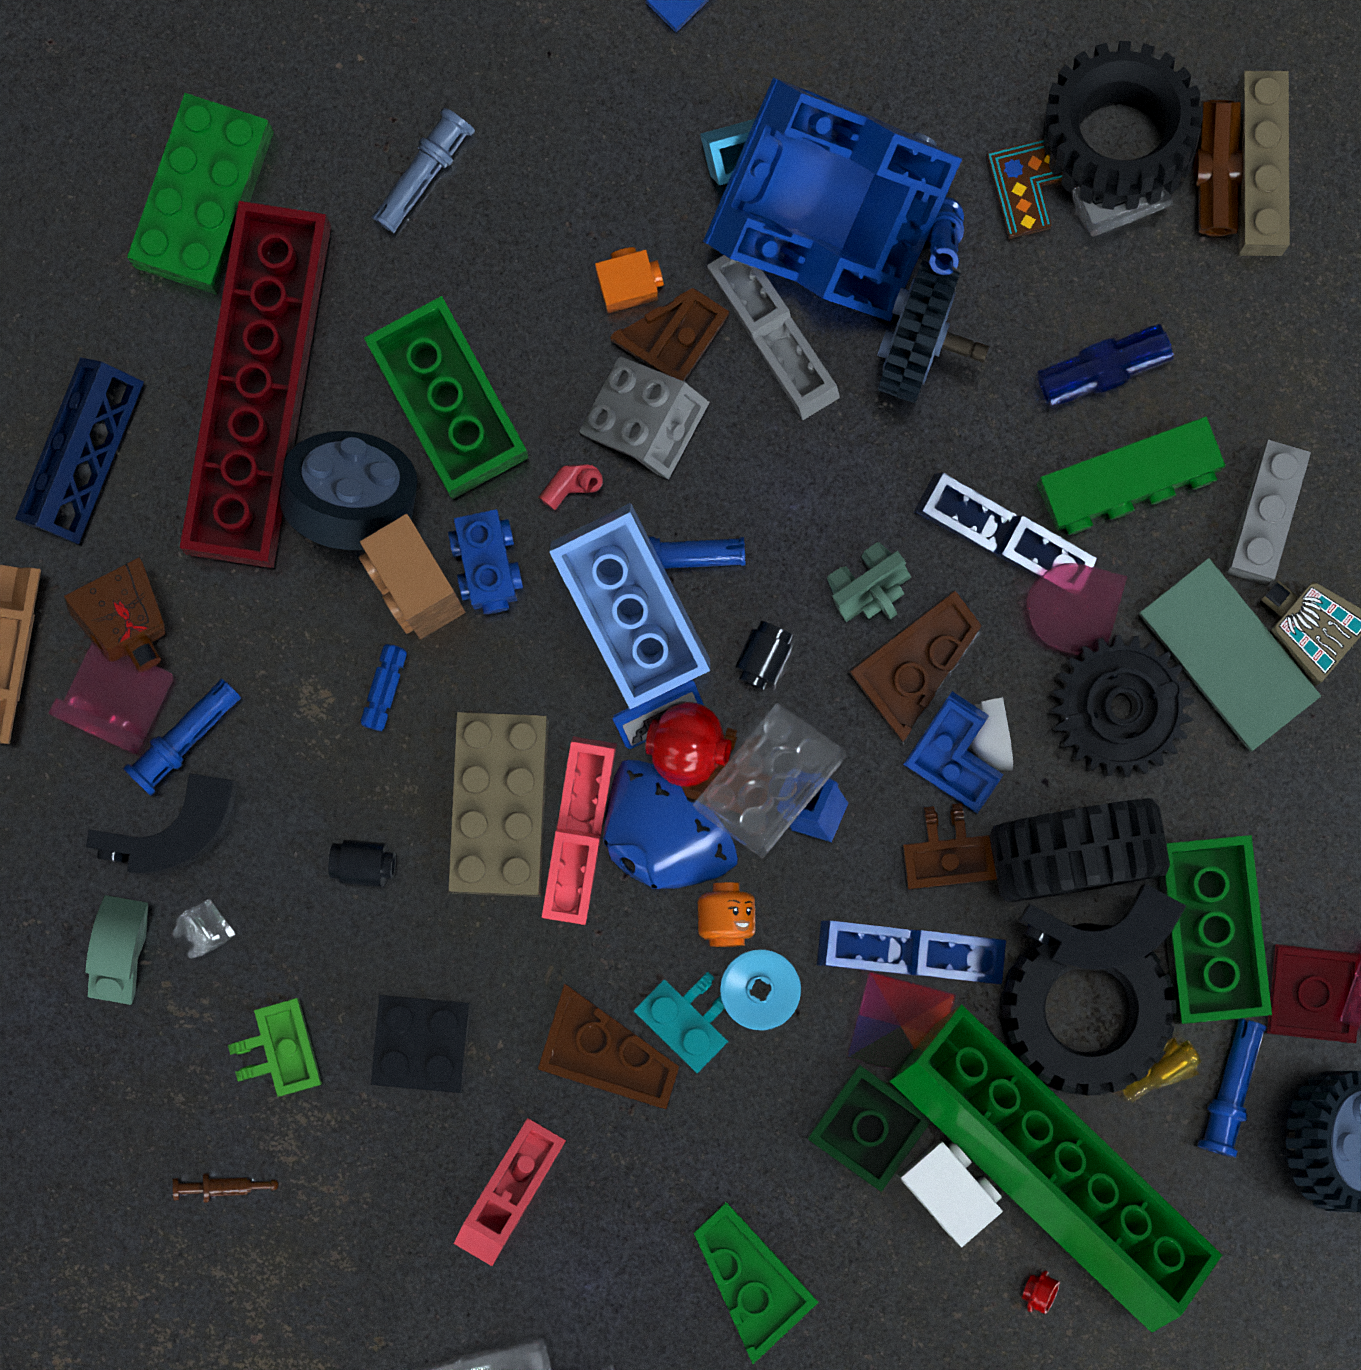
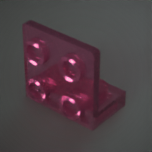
[48,642,174,755]

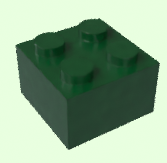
[806,1065,931,1192]

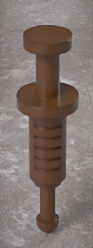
[172,1173,279,1203]

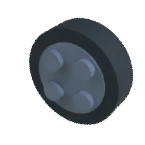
[280,431,417,550]

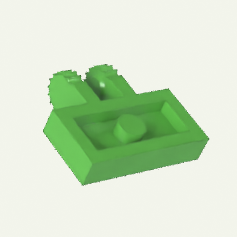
[228,998,323,1097]

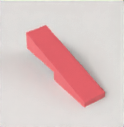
[542,736,617,925]

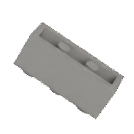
[1225,440,1311,586]

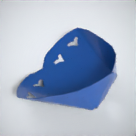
[603,760,738,889]

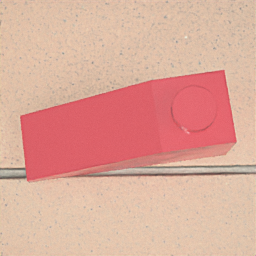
[454,1118,566,1266]

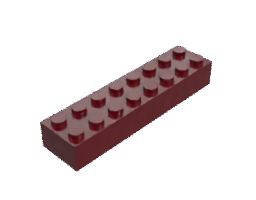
[180,201,331,568]

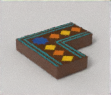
[986,139,1063,240]

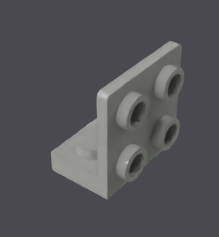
[580,357,710,479]

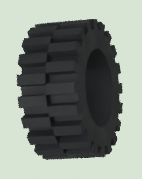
[1043,41,1203,210]

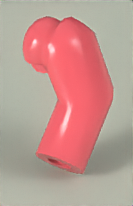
[538,464,603,510]

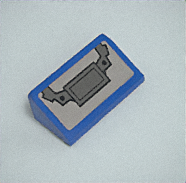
[612,679,704,749]

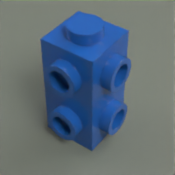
[448,509,523,614]

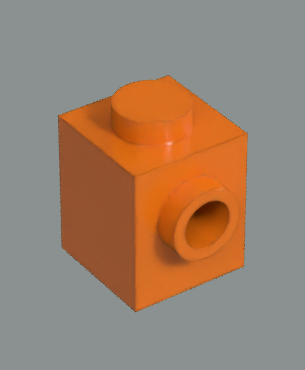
[595,247,664,314]

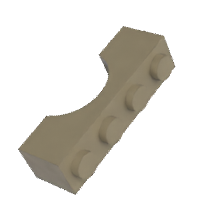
[1237,71,1290,256]

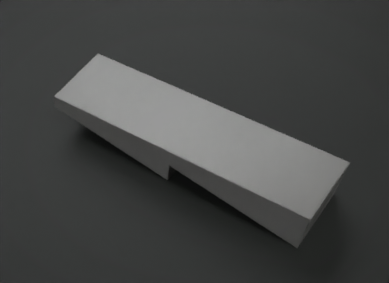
[707,255,840,420]

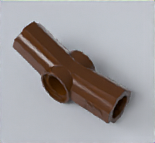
[1194,99,1243,236]

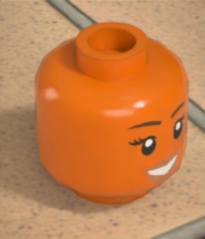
[698,882,755,947]

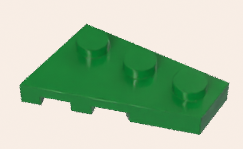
[694,1202,819,1364]

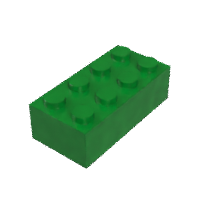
[127,93,274,295]
[364,296,529,500]
[1159,835,1272,1024]

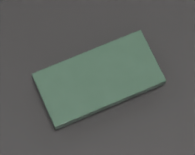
[1139,558,1321,752]

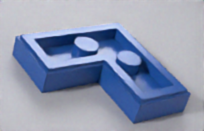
[903,691,1004,814]

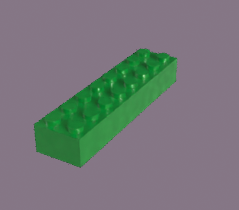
[890,1004,1222,1333]

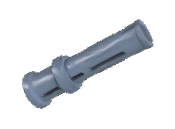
[371,107,475,234]

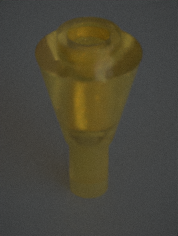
[1123,1037,1203,1103]

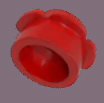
[1022,1271,1060,1314]

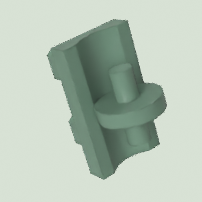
[827,542,911,622]

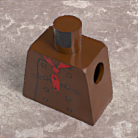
[64,557,165,672]

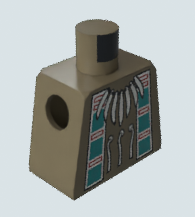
[1261,580,1361,687]

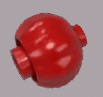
[645,702,732,787]

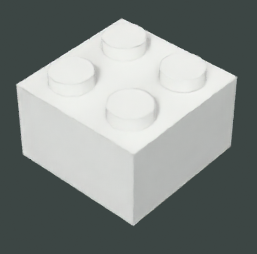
[897,1140,1003,1248]

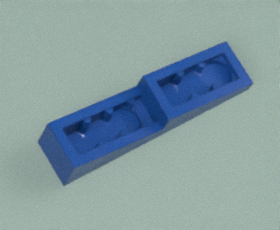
[817,921,1006,984]

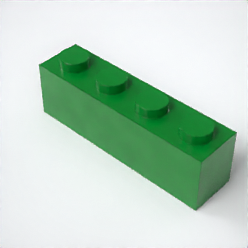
[1037,416,1226,535]

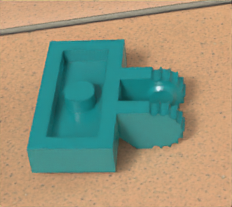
[634,972,728,1073]

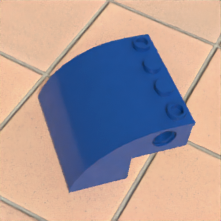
[703,77,962,321]

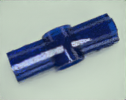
[1036,324,1174,408]

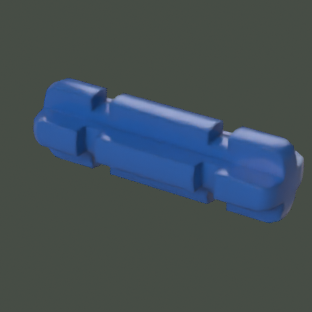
[360,644,407,731]

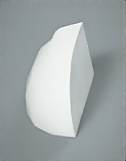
[967,697,1013,771]

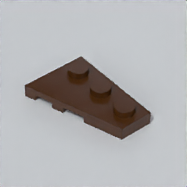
[538,983,680,1109]

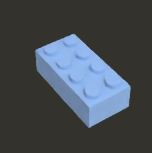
[549,503,710,709]

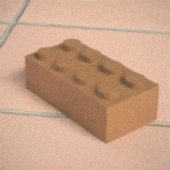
[359,514,466,640]

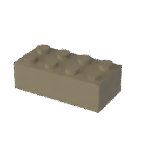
[449,712,549,897]

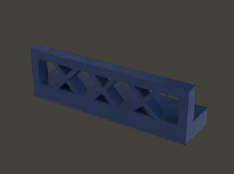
[15,357,144,544]

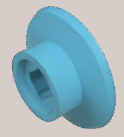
[720,950,801,1030]

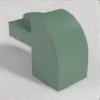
[85,895,148,1005]

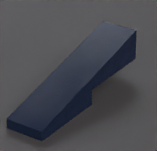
[914,473,1097,597]

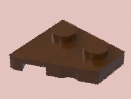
[610,288,730,382]

